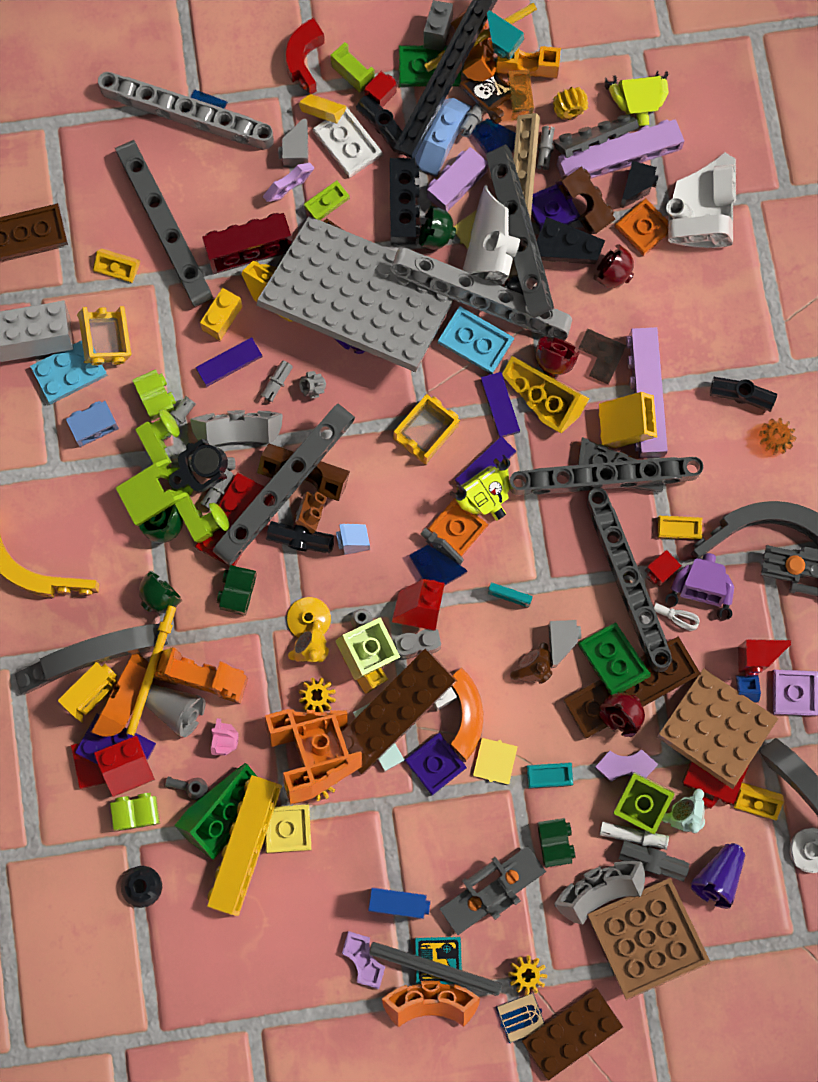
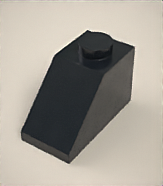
[620,161,659,208]

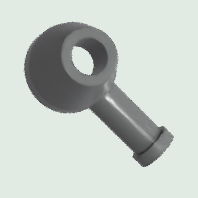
[165,776,208,800]

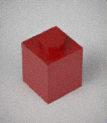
[365,71,397,108]
[645,550,682,587]

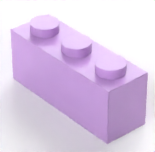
[427,147,488,212]

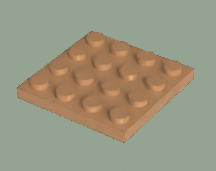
[657,669,779,789]
[588,878,711,1000]

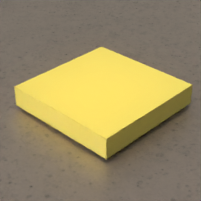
[265,804,312,853]

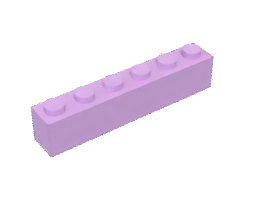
[557,119,684,179]
[626,327,668,458]

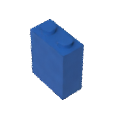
[369,888,430,919]

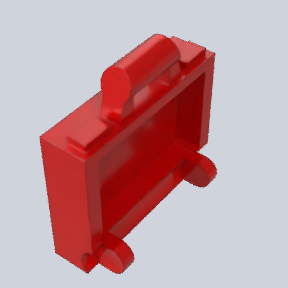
[682,761,750,809]

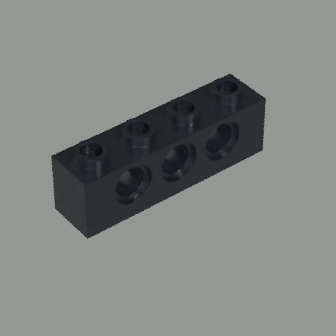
[390,158,420,245]

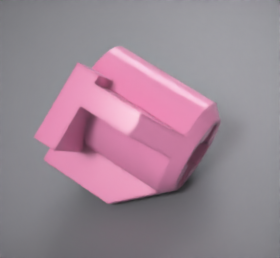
[211,718,239,756]

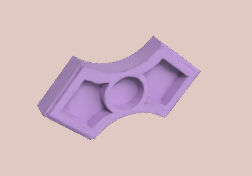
[263,163,314,202]
[595,749,658,782]
[342,931,386,989]

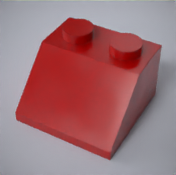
[392,579,445,631]
[738,639,791,676]
[94,735,155,797]

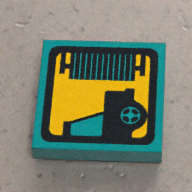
[415,937,462,985]

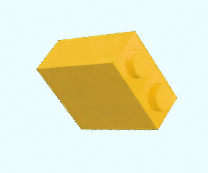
[599,392,657,448]

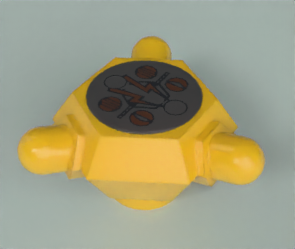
[288,620,329,663]

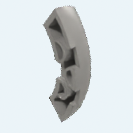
[190,410,283,446]
[554,861,645,925]

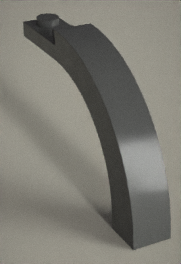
[691,501,818,559]
[15,624,168,694]
[759,738,818,816]

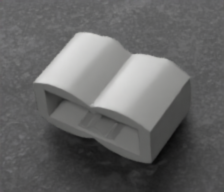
[395,629,441,659]

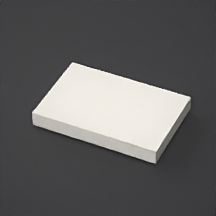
[313,108,383,178]

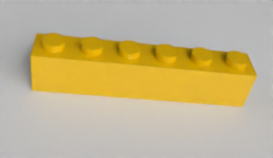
[207,775,282,916]

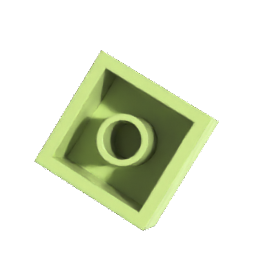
[335,617,400,680]

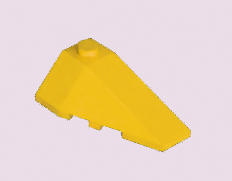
[502,356,590,433]

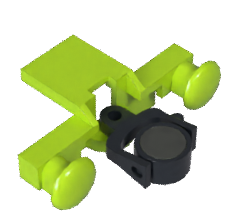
[116,409,230,543]

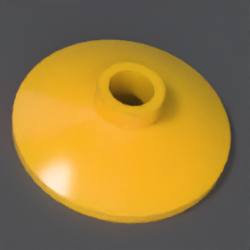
[287,597,331,638]

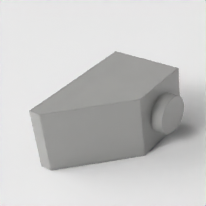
[278,119,309,167]
[548,620,581,668]

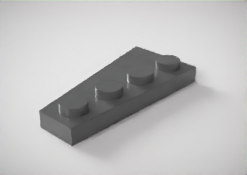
[553,114,639,158]
[578,437,664,493]

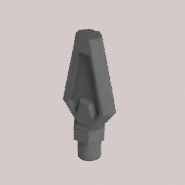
[420,528,464,566]

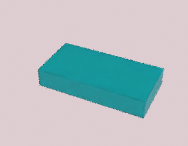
[488,582,533,608]
[527,763,574,788]

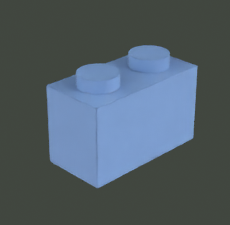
[66,401,119,447]

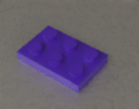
[75,713,156,764]

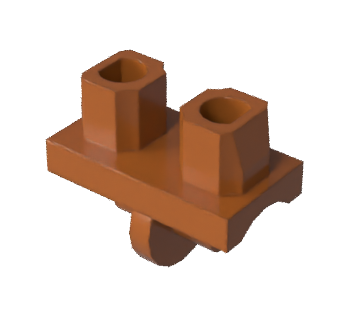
[295,491,326,534]

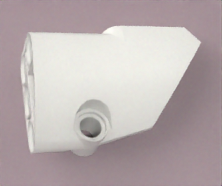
[666,152,736,248]
[463,186,520,286]

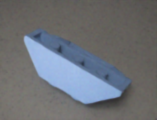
[414,98,472,177]

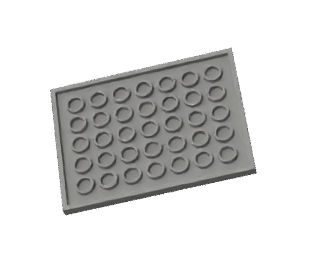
[257,216,454,372]

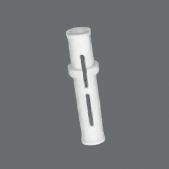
[600,821,669,850]

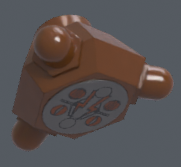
[510,642,553,684]

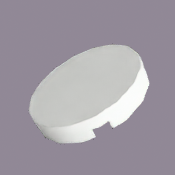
[789,828,818,873]

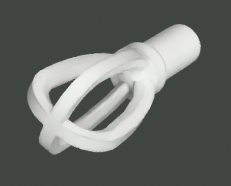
[654,603,700,631]

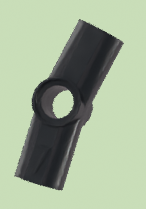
[356,95,402,152]
[710,377,777,412]
[266,521,334,554]

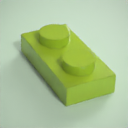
[304,180,350,220]

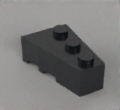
[536,217,606,264]

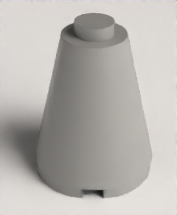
[145,684,206,737]

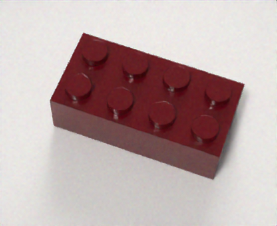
[202,213,293,275]

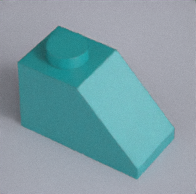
[487,10,524,59]

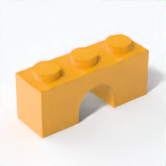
[496,46,561,78]

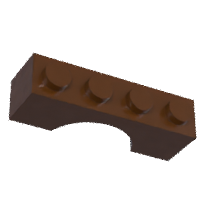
[257,444,350,501]

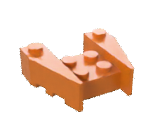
[154,647,248,704]
[265,709,362,805]

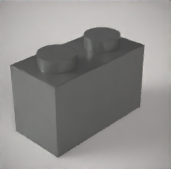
[423,0,453,52]

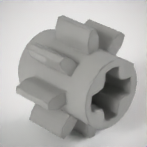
[299,371,326,399]

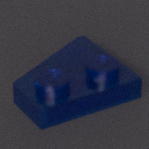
[471,118,516,153]
[409,545,468,586]

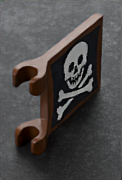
[459,72,527,124]

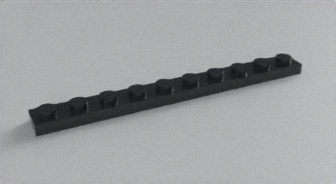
[394,0,497,159]

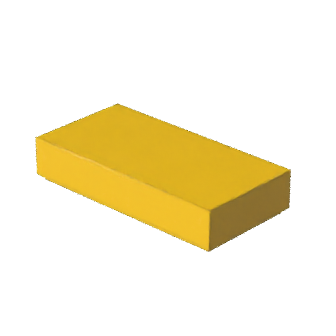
[658,515,702,540]

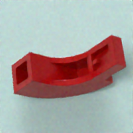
[286,18,325,95]

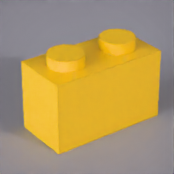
[200,288,243,341]

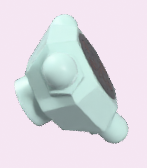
[662,789,705,833]

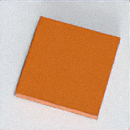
[615,198,668,256]
[428,498,488,557]

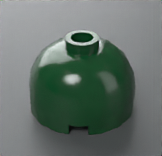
[419,206,456,249]
[139,504,183,543]
[138,571,183,613]

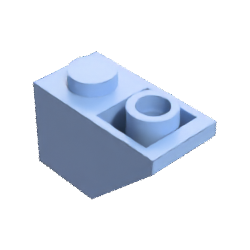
[336,524,370,555]

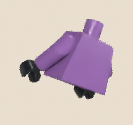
[665,553,734,619]

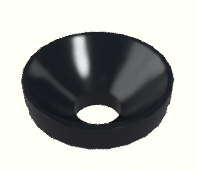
[121,866,162,908]

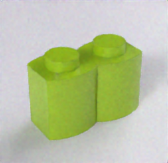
[132,369,176,421]
[110,793,160,831]

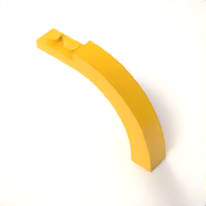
[0,535,100,598]

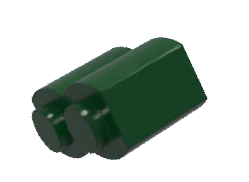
[217,565,257,616]
[537,818,576,868]

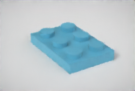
[438,306,514,374]
[30,340,108,405]

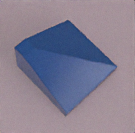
[736,676,761,702]

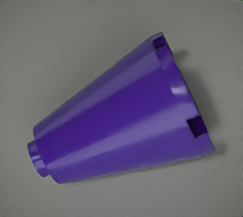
[691,843,746,909]

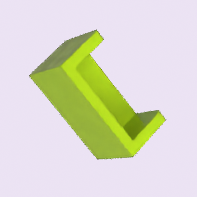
[331,42,375,93]

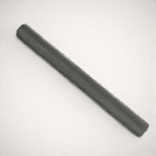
[369,942,502,996]

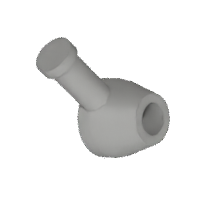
[351,609,373,629]

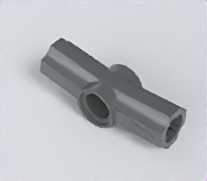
[619,840,689,882]

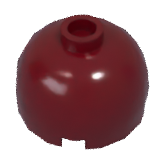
[594,244,634,288]
[535,337,580,377]
[599,692,645,737]

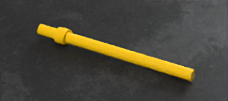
[424,2,537,72]
[126,605,176,736]

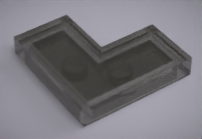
[579,329,626,385]

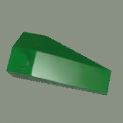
[174,763,257,860]

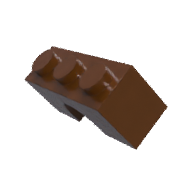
[555,166,616,235]

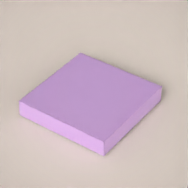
[773,670,818,716]

